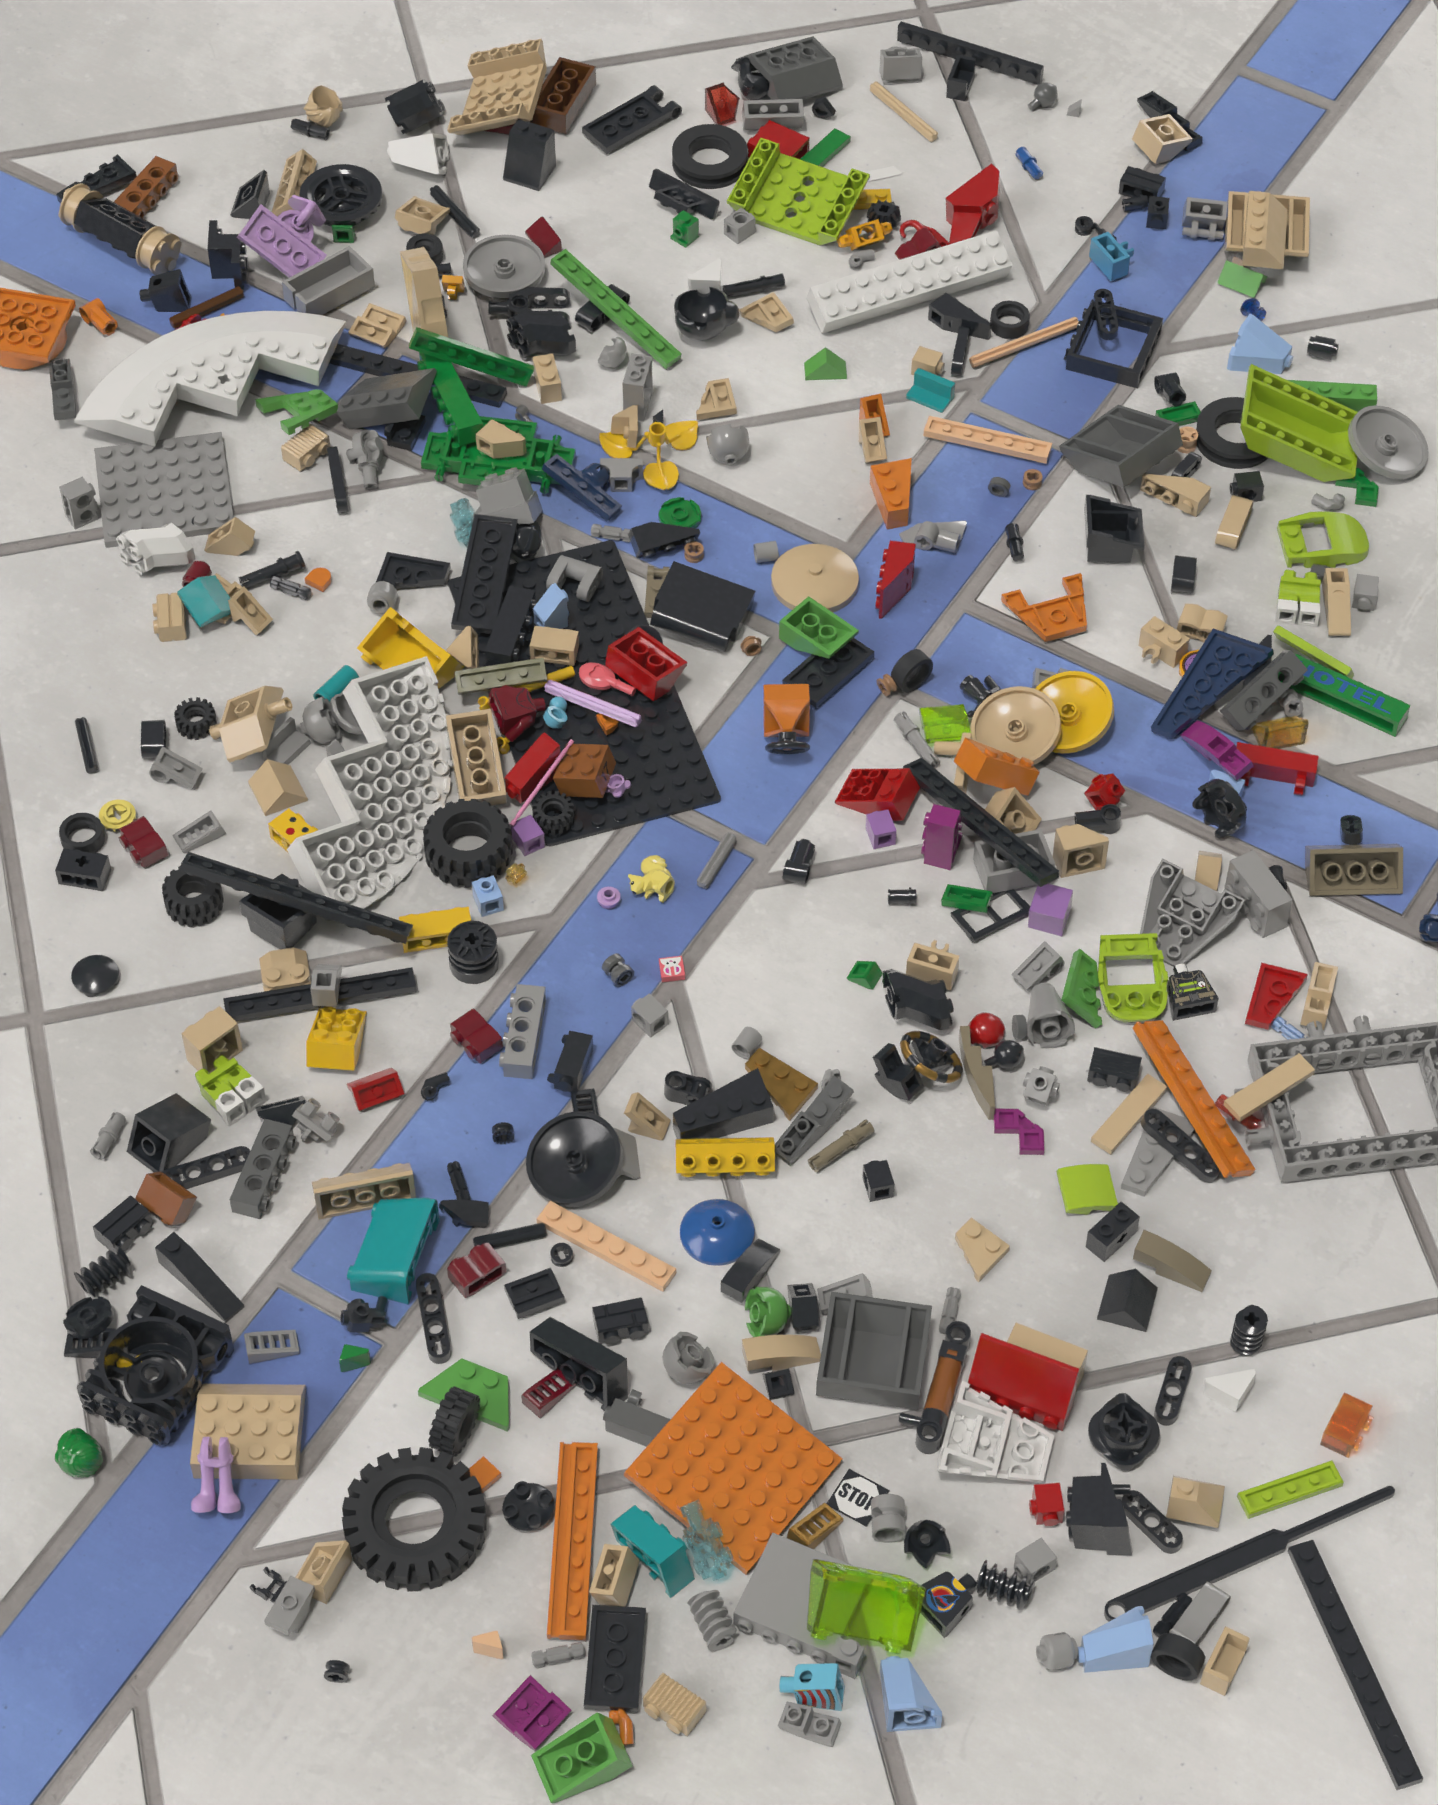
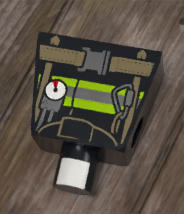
[1167,964,1219,1021]

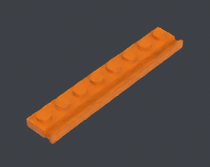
[1133,1020,1256,1178]
[547,1442,598,1640]

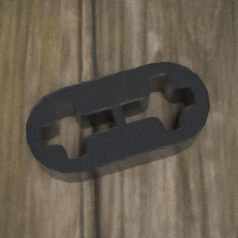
[1171,452,1202,478]
[1340,815,1363,845]

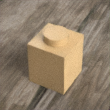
[911,346,945,375]

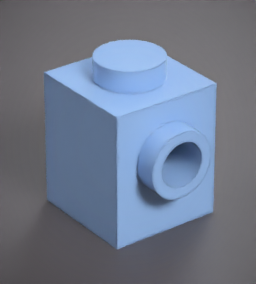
[472,876,504,917]

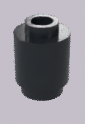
[1307,335,1339,360]

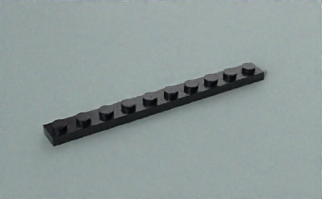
[329,344,507,408]
[903,758,1059,887]
[180,852,413,944]
[1287,1540,1423,1791]

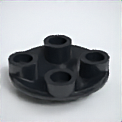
[71,955,119,997]
[502,1481,555,1531]

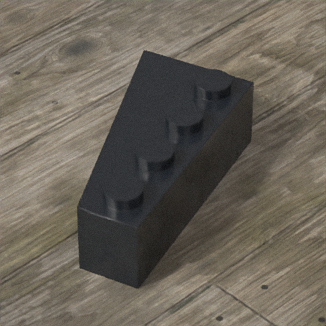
[673,1068,774,1139]
[530,1317,628,1411]

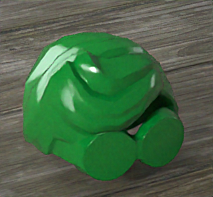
[55,1428,103,1477]

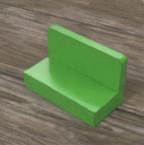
[1217,260,1268,298]

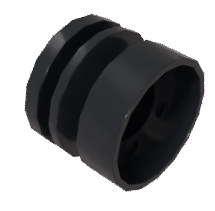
[447,921,499,984]

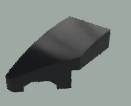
[439,1200,489,1228]

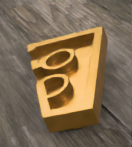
[745,1047,818,1121]

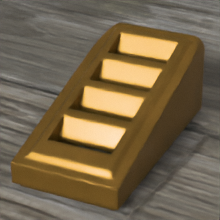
[787,1502,844,1549]

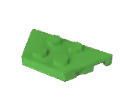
[418,1358,509,1432]

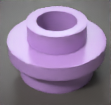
[597,887,620,909]

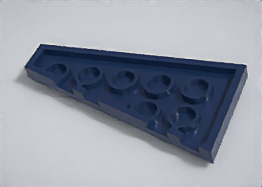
[1151,628,1274,739]

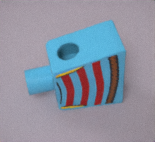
[779,1663,845,1711]

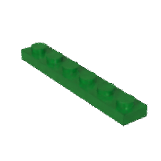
[409,327,534,387]

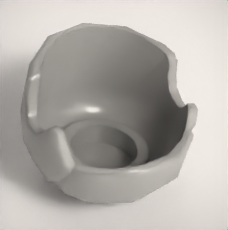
[598,337,627,368]

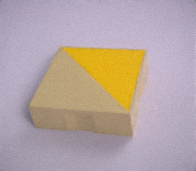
[400,247,448,337]

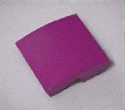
[492,1675,571,1750]

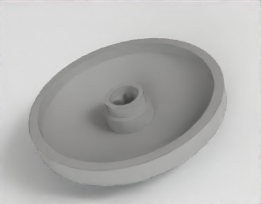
[463,235,545,298]
[1348,405,1429,479]

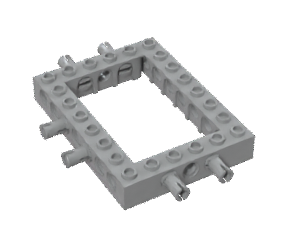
[1234,1015,1438,1182]

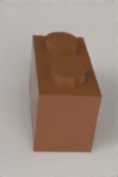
[135,1171,197,1226]

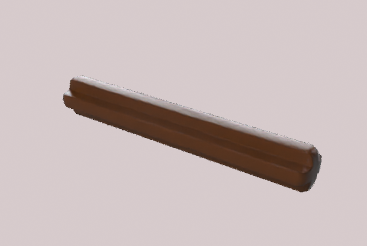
[169,286,244,329]

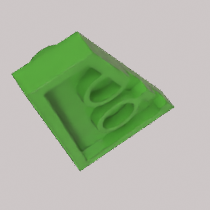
[1061,949,1102,1028]

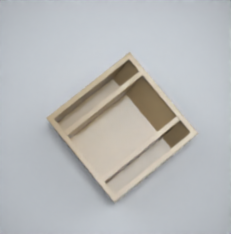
[1224,191,1310,257]
[190,1384,306,1480]

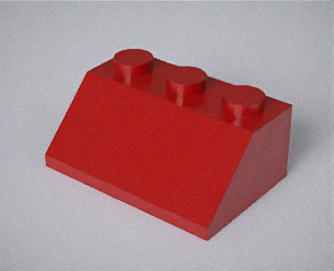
[605,627,687,701]

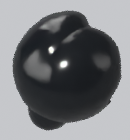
[674,287,740,341]

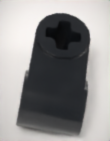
[664,1071,712,1105]

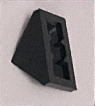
[255,1096,306,1126]

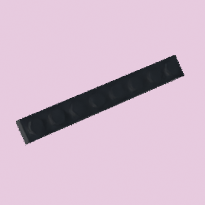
[897,21,1044,85]
[223,967,417,1021]

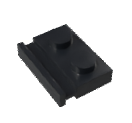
[504,1267,565,1319]

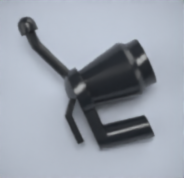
[960,675,1001,718]

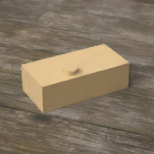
[446,709,506,805]

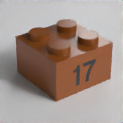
[553,744,616,798]

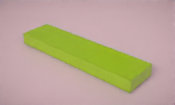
[1273,625,1354,679]
[1237,1460,1344,1519]

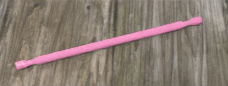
[510,739,574,826]

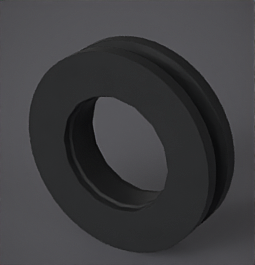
[672,124,748,189]
[1196,397,1268,469]

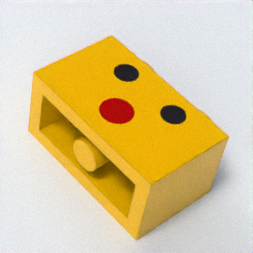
[268,808,318,852]

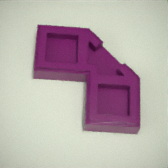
[994,1108,1044,1155]

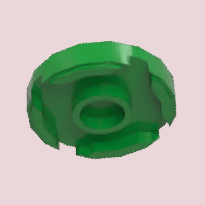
[658,497,701,528]

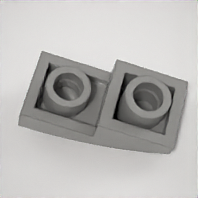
[778,1701,841,1747]

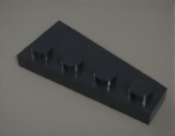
[56,154,137,203]

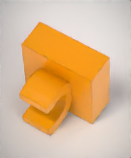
[442,275,465,300]

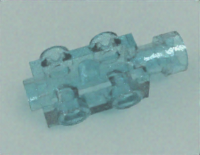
[450,498,475,548]
[680,1499,733,1581]

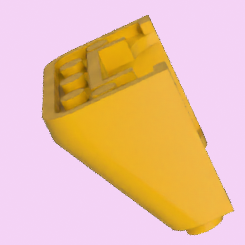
[357,607,464,689]

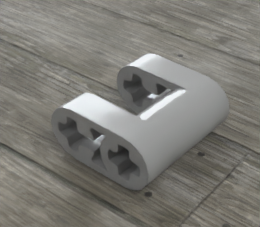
[546,555,603,602]

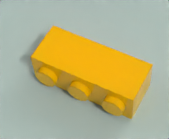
[399,906,471,953]

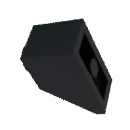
[787,1283,819,1330]

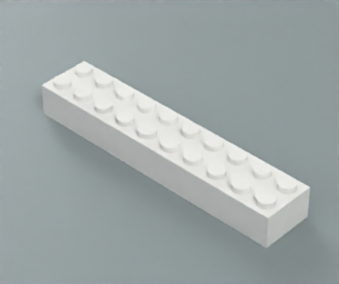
[806,230,1013,334]

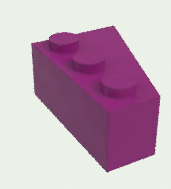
[921,804,963,870]

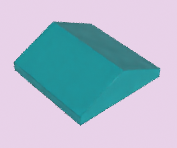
[177,575,231,627]

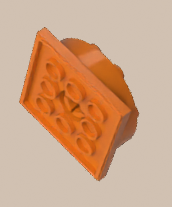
[0,288,76,370]

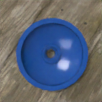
[680,1199,754,1266]

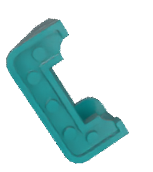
[347,1198,440,1304]

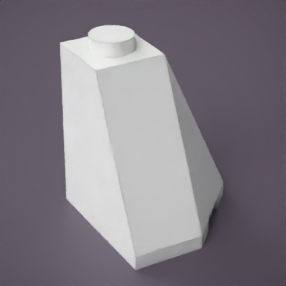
[387,133,449,175]

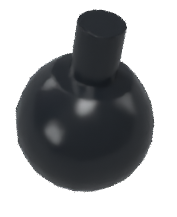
[984,1040,1024,1069]

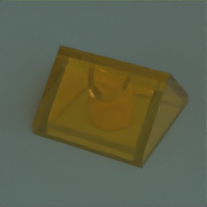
[1251,716,1309,749]

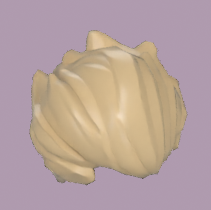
[303,85,343,127]

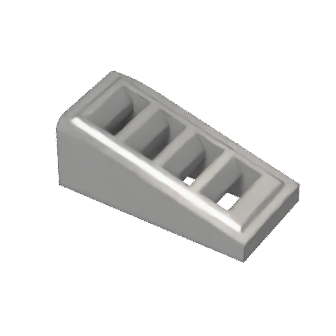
[172,811,226,853]
[244,1330,300,1364]

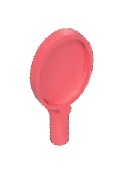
[579,663,636,696]

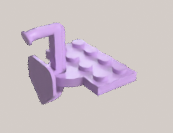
[237,195,327,278]

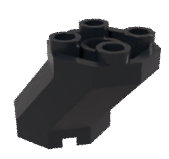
[385,79,446,134]
[506,313,576,358]
[882,969,954,1030]

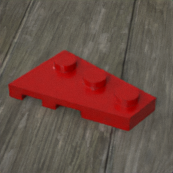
[1245,962,1308,1030]

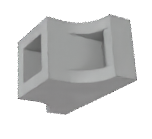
[600,458,643,492]
[264,1576,315,1635]

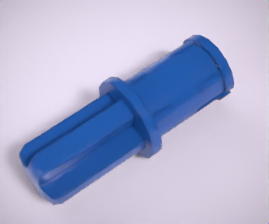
[1015,147,1043,180]

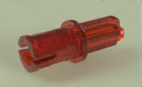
[1215,1094,1262,1130]

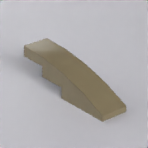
[959,1026,995,1120]

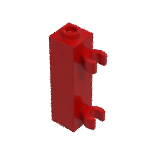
[1236,742,1319,796]

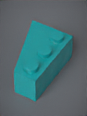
[611,1505,695,1598]

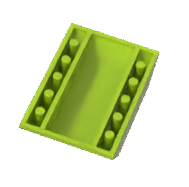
[1240,364,1358,482]

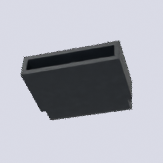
[650,561,756,652]

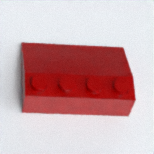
[968,1333,1079,1431]

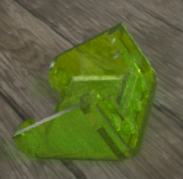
[807,1559,926,1654]

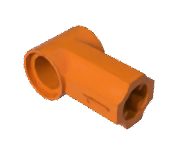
[79,298,118,336]

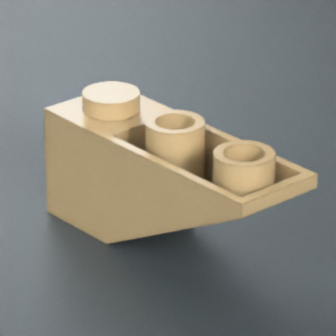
[1140,474,1211,517]
[1322,568,1351,636]

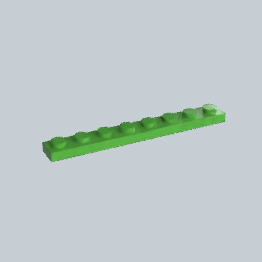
[550,249,682,369]

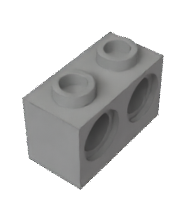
[59,476,99,530]

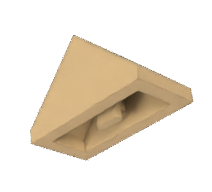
[446,626,479,669]
[1195,851,1222,891]

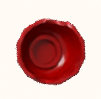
[968,1012,1005,1049]

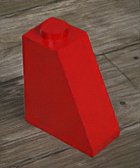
[505,732,561,804]

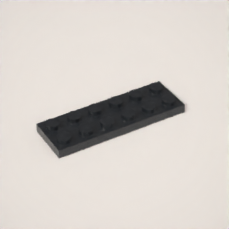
[451,514,518,634]

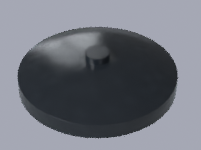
[526,1111,623,1207]

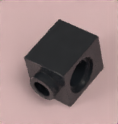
[1229,471,1264,502]
[862,1160,895,1202]

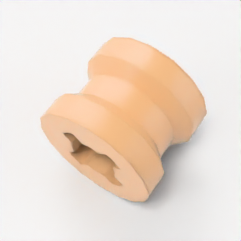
[1177,426,1198,454]

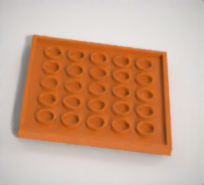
[623,1362,843,1575]

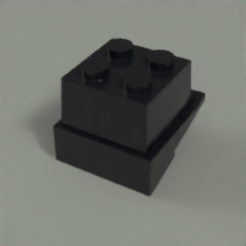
[1084,495,1144,563]
[239,874,317,949]
[1066,1463,1132,1556]

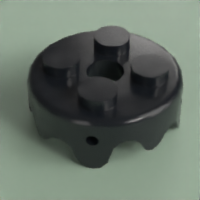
[1192,779,1247,838]

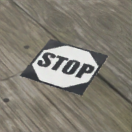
[826,1469,890,1527]

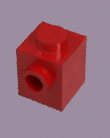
[1029,1483,1064,1526]

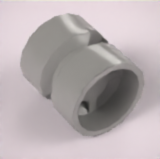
[871,1494,906,1543]

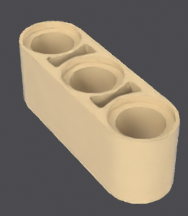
[1215,495,1254,549]

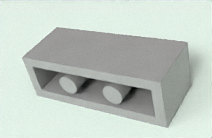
[742,99,804,130]

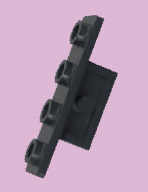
[649,169,720,219]

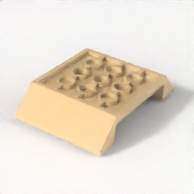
[447,39,547,135]

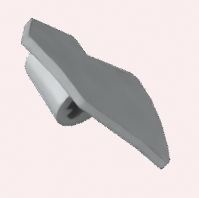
[899,520,967,553]

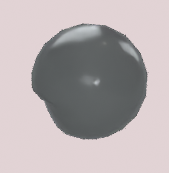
[1028,83,1058,111]

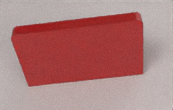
[346,1068,404,1111]

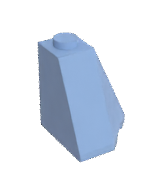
[1227,314,1293,374]
[1077,1606,1154,1673]
[880,1656,942,1732]

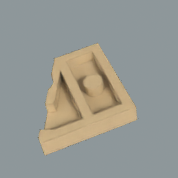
[696,378,737,420]

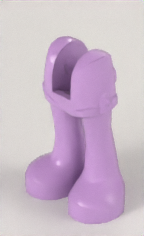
[191,1437,241,1513]

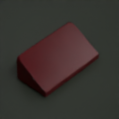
[525,216,562,258]

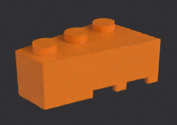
[870,458,912,529]
[954,737,1040,796]

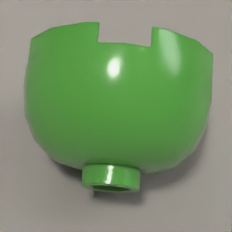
[745,1287,791,1337]

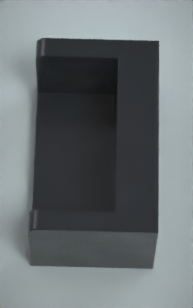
[946,55,976,101]

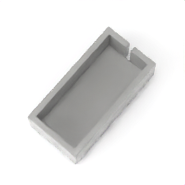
[282,246,375,315]

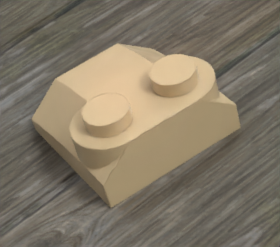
[395,196,450,235]
[259,947,311,991]

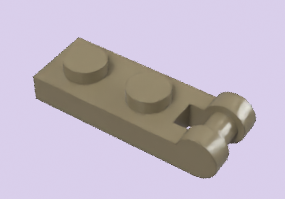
[644,566,670,618]

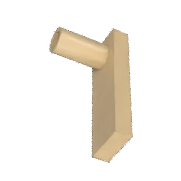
[934,733,972,794]

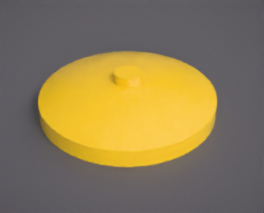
[1035,671,1114,753]

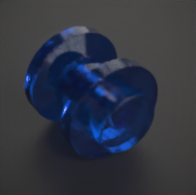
[1240,298,1266,321]

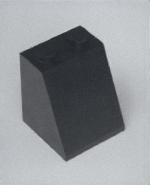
[503,119,556,191]
[127,1093,211,1172]

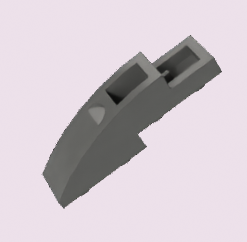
[49,358,76,421]
[775,1076,854,1164]

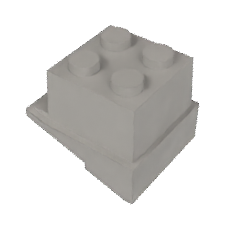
[472,467,542,524]

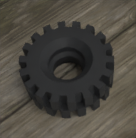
[428,1386,480,1457]

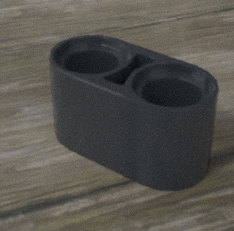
[1171,555,1197,594]
[141,720,166,759]

